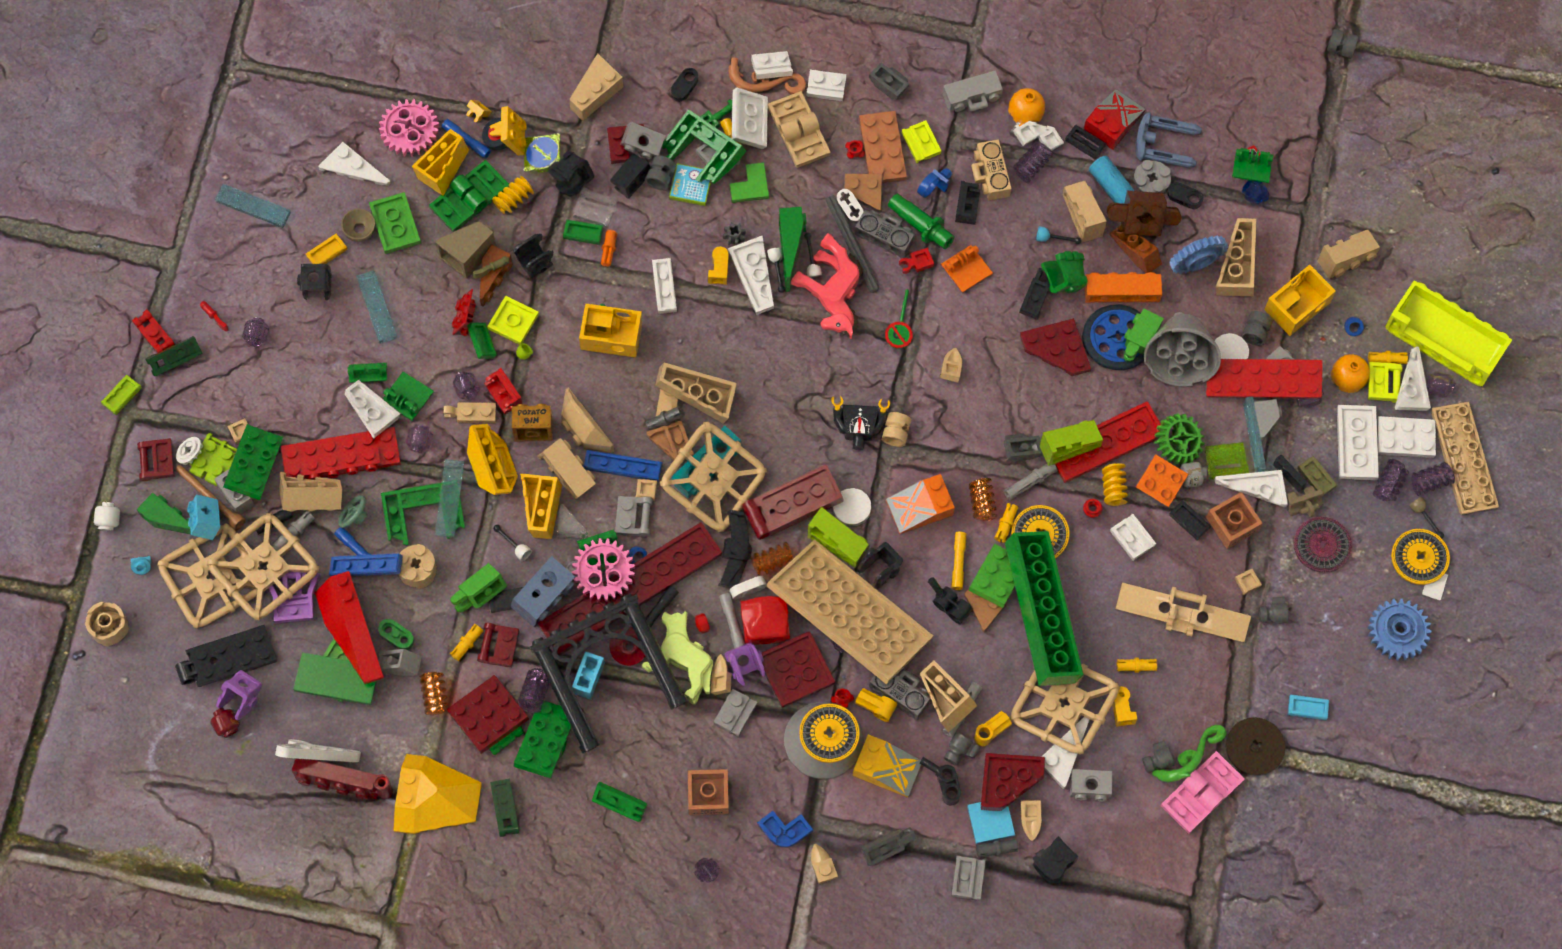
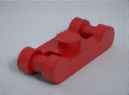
[132,309,175,353]

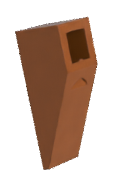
[1109,225,1162,273]
[480,244,513,307]

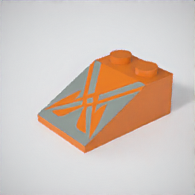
[886,474,955,534]

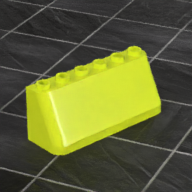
[1385,280,1512,386]

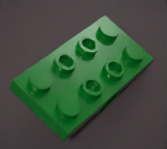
[429,160,509,232]
[223,424,283,500]
[514,699,572,779]

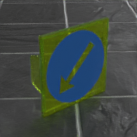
[524,133,560,173]

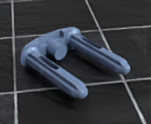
[1135,112,1202,168]

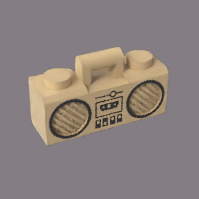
[971,139,1011,201]

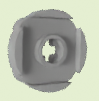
[1133,160,1171,193]

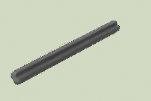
[826,195,879,293]

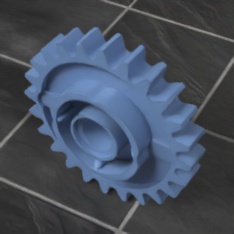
[1169,235,1229,274]
[1367,599,1432,661]

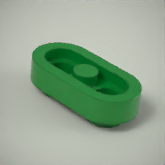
[378,619,414,650]

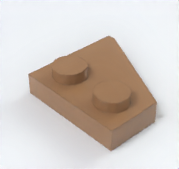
[845,174,883,211]
[647,421,694,461]
[964,589,1007,632]

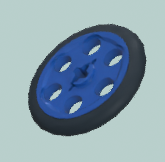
[1082,304,1144,370]

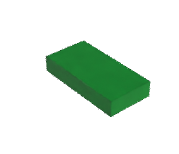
[563,219,603,245]
[467,323,497,359]

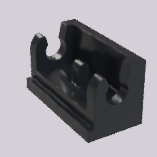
[610,153,651,199]
[955,181,980,225]

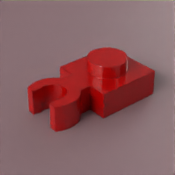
[899,248,934,274]

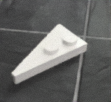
[318,142,391,186]
[1395,347,1431,411]
[1214,470,1288,507]
[1041,717,1089,789]

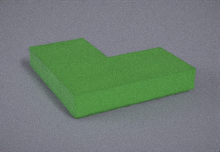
[730,163,769,203]

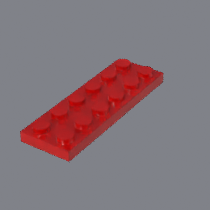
[1206,359,1323,399]
[1055,401,1161,483]

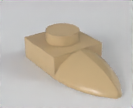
[940,348,962,382]
[711,654,732,695]
[1021,800,1042,841]
[811,844,838,884]

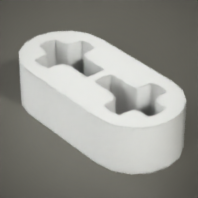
[837,189,864,222]
[729,576,767,600]

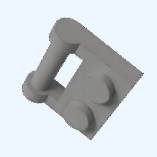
[615,496,653,537]

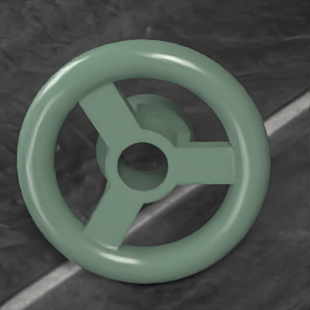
[338,495,367,528]

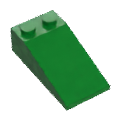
[779,207,807,292]

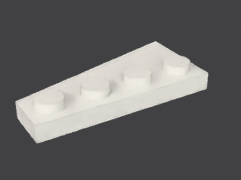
[728,236,774,315]

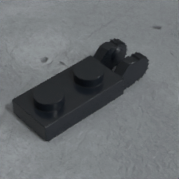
[1019,268,1050,319]

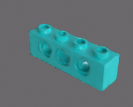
[671,426,741,498]

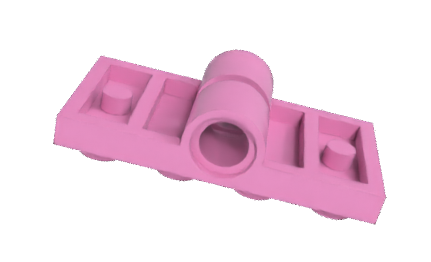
[1160,751,1245,834]

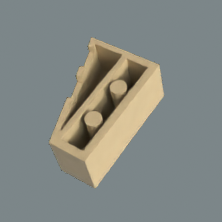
[1062,181,1107,243]
[1318,230,1380,279]
[537,438,596,499]

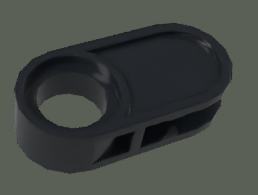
[671,68,698,102]
[1167,182,1204,209]

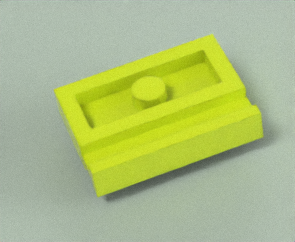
[902,120,941,163]

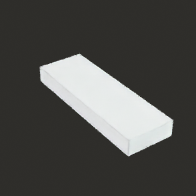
[652,258,677,314]

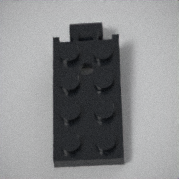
[175,625,277,687]

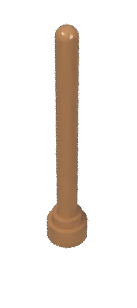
[176,465,246,531]

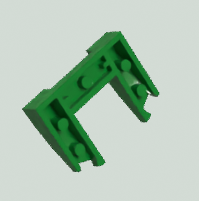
[661,109,746,184]
[381,480,465,546]

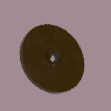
[1226,717,1285,776]

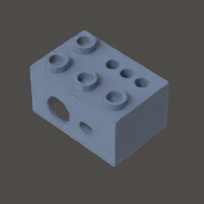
[511,556,575,627]

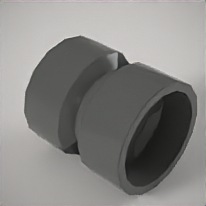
[1327,29,1359,58]
[645,155,676,190]
[1241,311,1273,346]

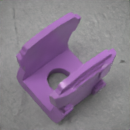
[725,643,765,686]
[216,670,262,720]

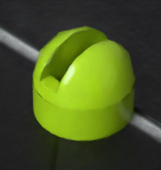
[516,343,533,360]

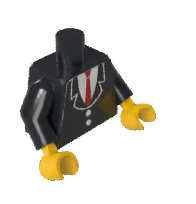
[831,396,891,450]

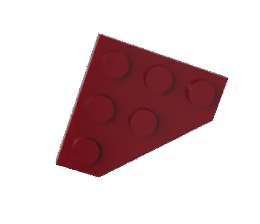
[1020,318,1091,376]
[981,753,1045,811]

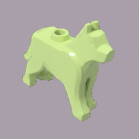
[642,611,713,706]

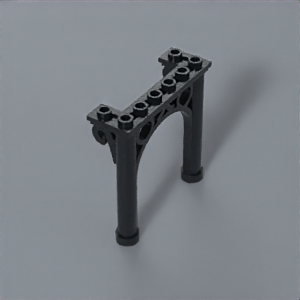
[530,593,689,754]

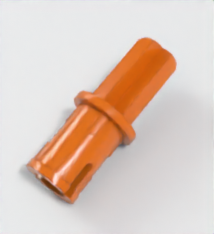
[601,230,618,267]

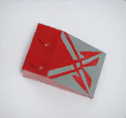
[1084,89,1146,150]

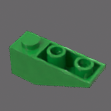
[137,493,191,535]

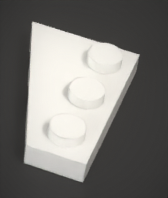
[345,380,400,438]

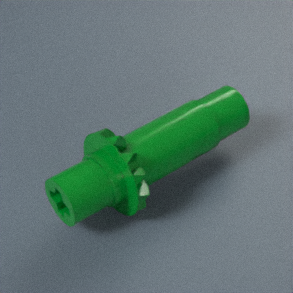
[888,193,955,249]

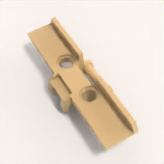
[1116,583,1251,642]

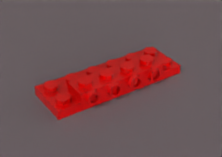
[281,427,401,480]

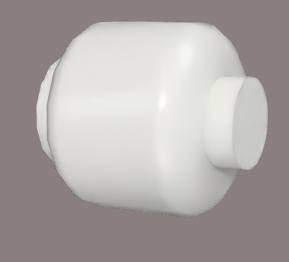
[94,502,120,531]

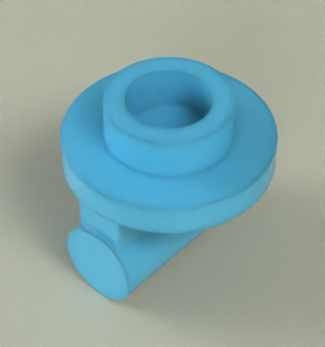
[131,556,152,575]

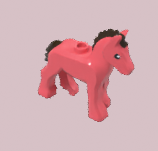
[791,233,863,339]

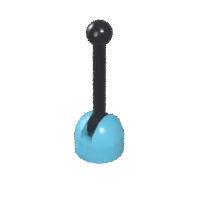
[1036,226,1082,244]

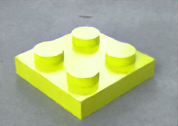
[487,296,539,345]

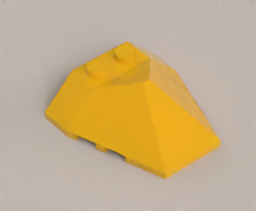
[394,754,482,834]

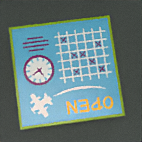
[669,164,712,206]

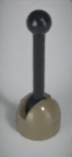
[1409,496,1444,539]

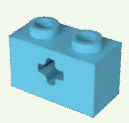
[187,494,220,540]
[572,651,605,700]

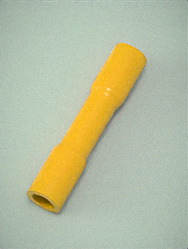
[951,532,967,590]

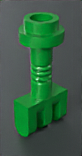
[700,99,733,129]

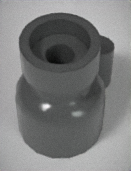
[1258,597,1288,623]
[944,733,980,766]
[1142,741,1174,773]

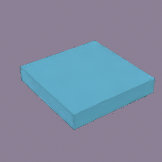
[967,802,1015,844]

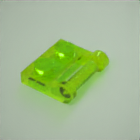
[1205,442,1249,479]

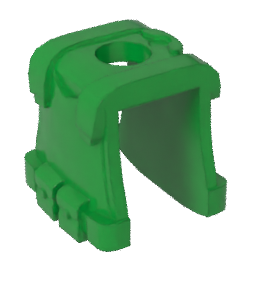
[1041,251,1088,293]

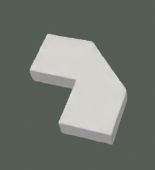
[1013,121,1064,153]

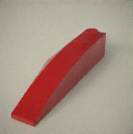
[315,571,384,684]

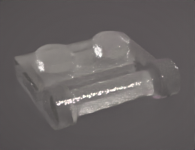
[573,187,619,228]

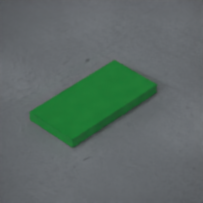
[293,652,377,705]

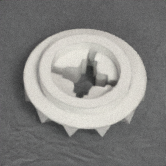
[176,437,203,465]

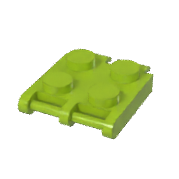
[189,433,237,486]

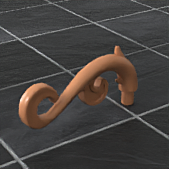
[728,58,806,95]

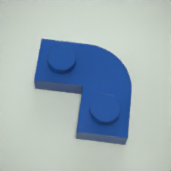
[757,811,813,847]

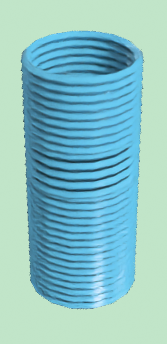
[1089,156,1135,203]

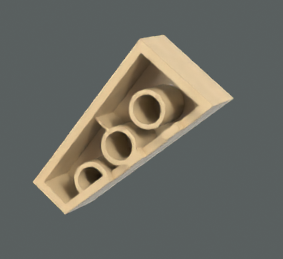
[1216,218,1256,296]
[655,363,737,424]

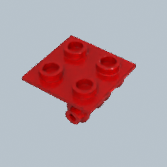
[452,289,476,336]

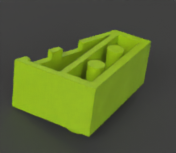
[1039,420,1103,466]
[807,507,869,568]

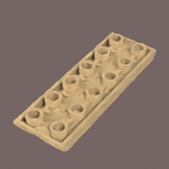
[1432,402,1499,515]

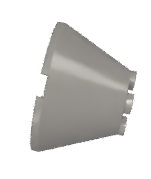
[1144,312,1221,387]
[784,702,863,779]

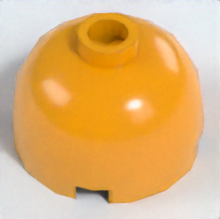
[1008,88,1045,124]
[1331,354,1370,393]

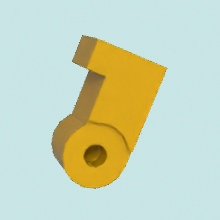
[708,246,729,285]
[1112,686,1137,727]

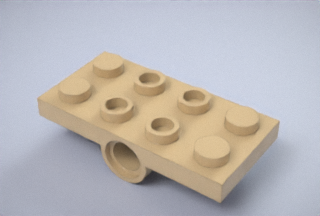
[768,91,831,168]

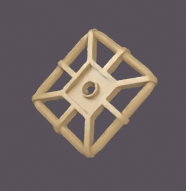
[660,421,767,532]
[207,513,320,620]
[157,523,258,629]
[1009,664,1120,755]

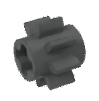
[723,222,746,245]

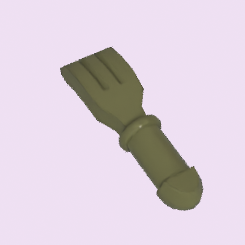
[473,256,510,279]

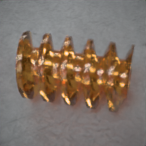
[968,478,998,521]
[751,542,794,576]
[419,672,449,715]

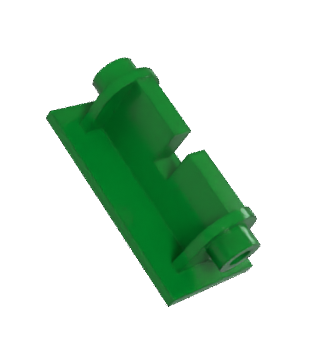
[347,363,387,383]

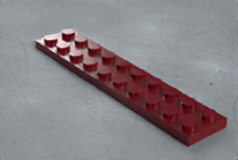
[537,522,722,656]

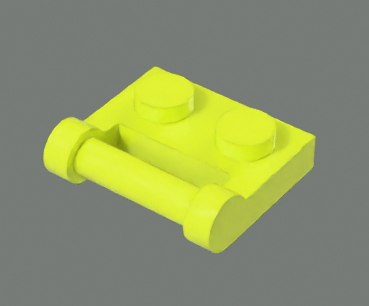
[1368,362,1402,403]

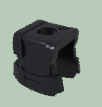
[548,150,595,197]
[513,234,554,278]
[297,264,332,301]
[858,542,903,589]
[1033,836,1078,884]

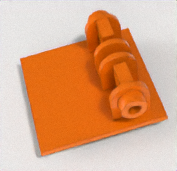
[941,245,993,293]
[1136,454,1189,507]

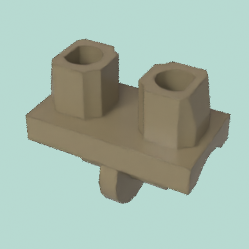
[1287,486,1323,517]

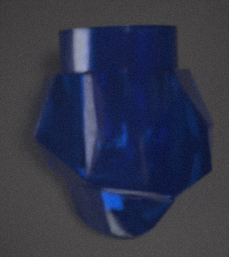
[1242,180,1269,204]

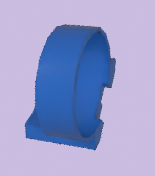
[917,168,952,198]

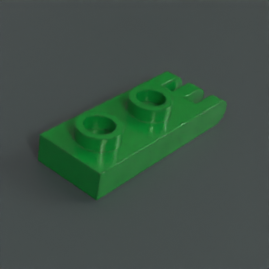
[592,782,647,822]

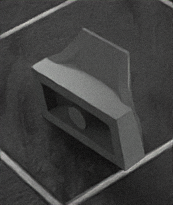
[869,62,909,100]
[1004,434,1043,462]

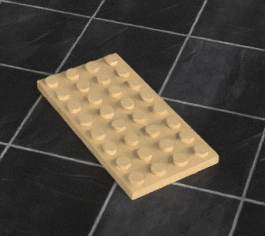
[767,539,933,684]

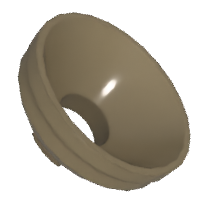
[341,208,375,242]

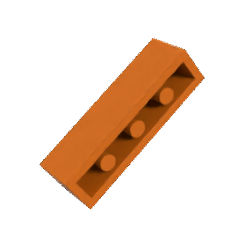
[1084,272,1162,303]

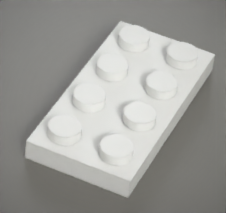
[1337,405,1379,480]

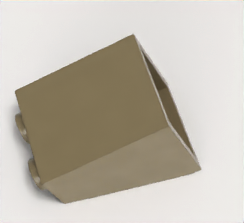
[435,221,496,279]

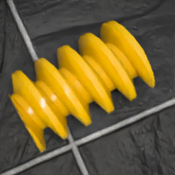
[492,176,534,214]
[1102,463,1128,506]

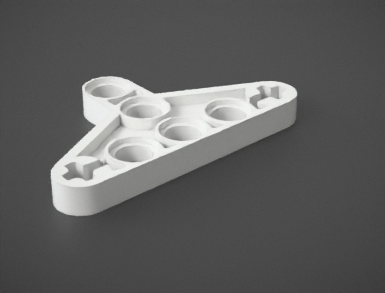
[275,739,361,762]

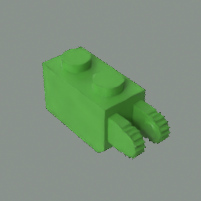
[1123,308,1164,362]
[450,563,507,613]

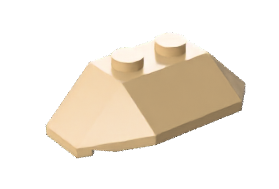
[561,388,614,453]

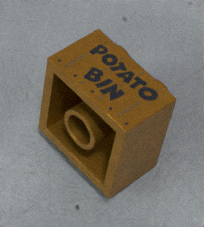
[512,404,553,442]

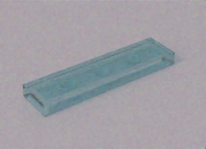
[215,184,291,228]
[356,270,397,344]
[1243,397,1266,472]
[435,459,465,538]

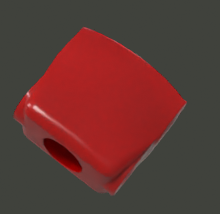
[740,596,790,645]

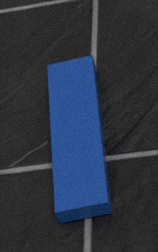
[583,450,662,482]
[329,553,403,576]

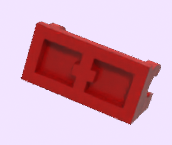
[484,368,522,415]

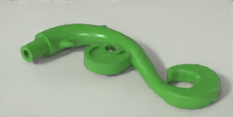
[1152,725,1227,782]

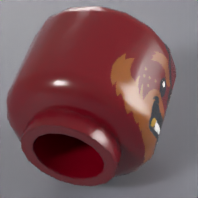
[210,707,240,738]

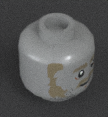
[1180,462,1207,488]

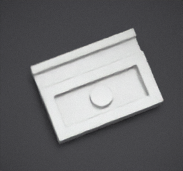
[751,51,793,79]
[806,70,846,101]
[1110,514,1156,561]

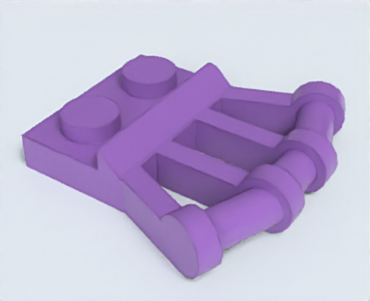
[269,572,320,623]

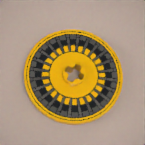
[1011,505,1069,558]
[1391,529,1450,585]
[799,704,860,763]

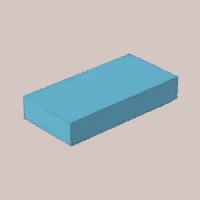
[1288,695,1329,720]

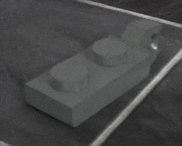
[861,827,916,866]

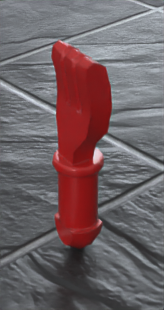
[200,301,229,331]

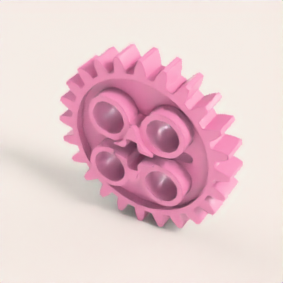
[379,99,439,157]
[572,538,635,602]

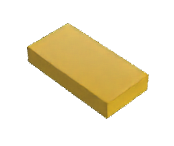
[306,234,348,264]

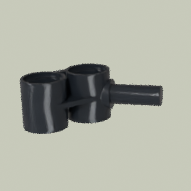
[928,577,973,625]
[919,757,961,806]

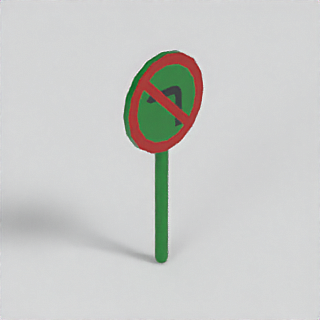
[885,289,913,349]

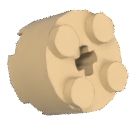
[399,544,437,589]
[85,602,129,646]

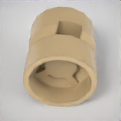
[881,412,912,447]

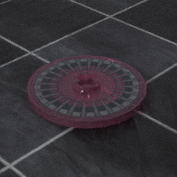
[1294,517,1352,573]

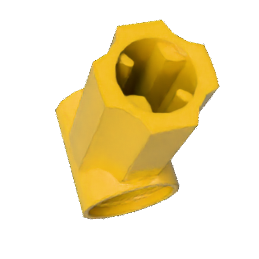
[855,688,898,722]
[974,711,1012,746]

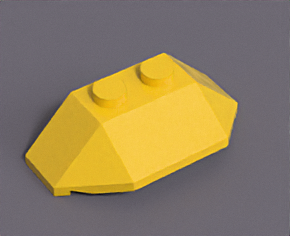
[467,424,518,495]

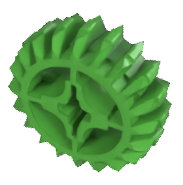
[1154,413,1205,465]

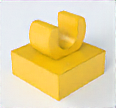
[467,100,492,123]

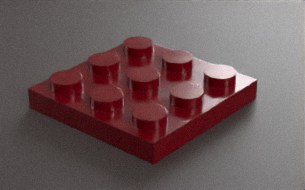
[761,631,835,708]
[447,675,529,754]

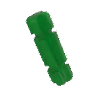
[489,727,524,755]

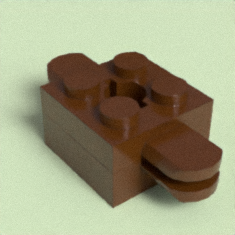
[1107,190,1182,236]

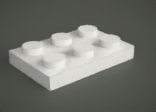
[732,88,768,149]
[1377,416,1436,458]

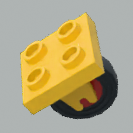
[482,106,527,156]

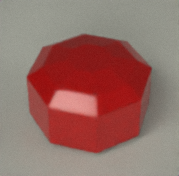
[695,613,710,634]

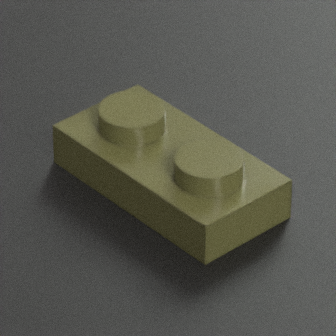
[1297,456,1337,497]

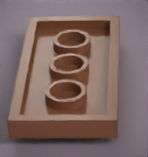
[859,111,907,183]

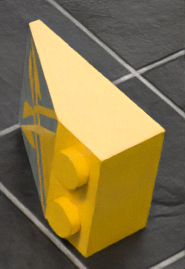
[853,734,921,798]

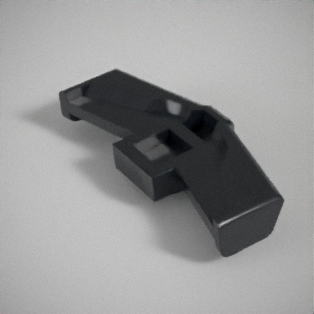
[718,510,752,588]

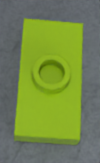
[101,375,142,415]

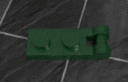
[145,336,203,376]
[490,778,519,837]

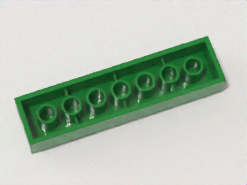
[1005,531,1083,686]

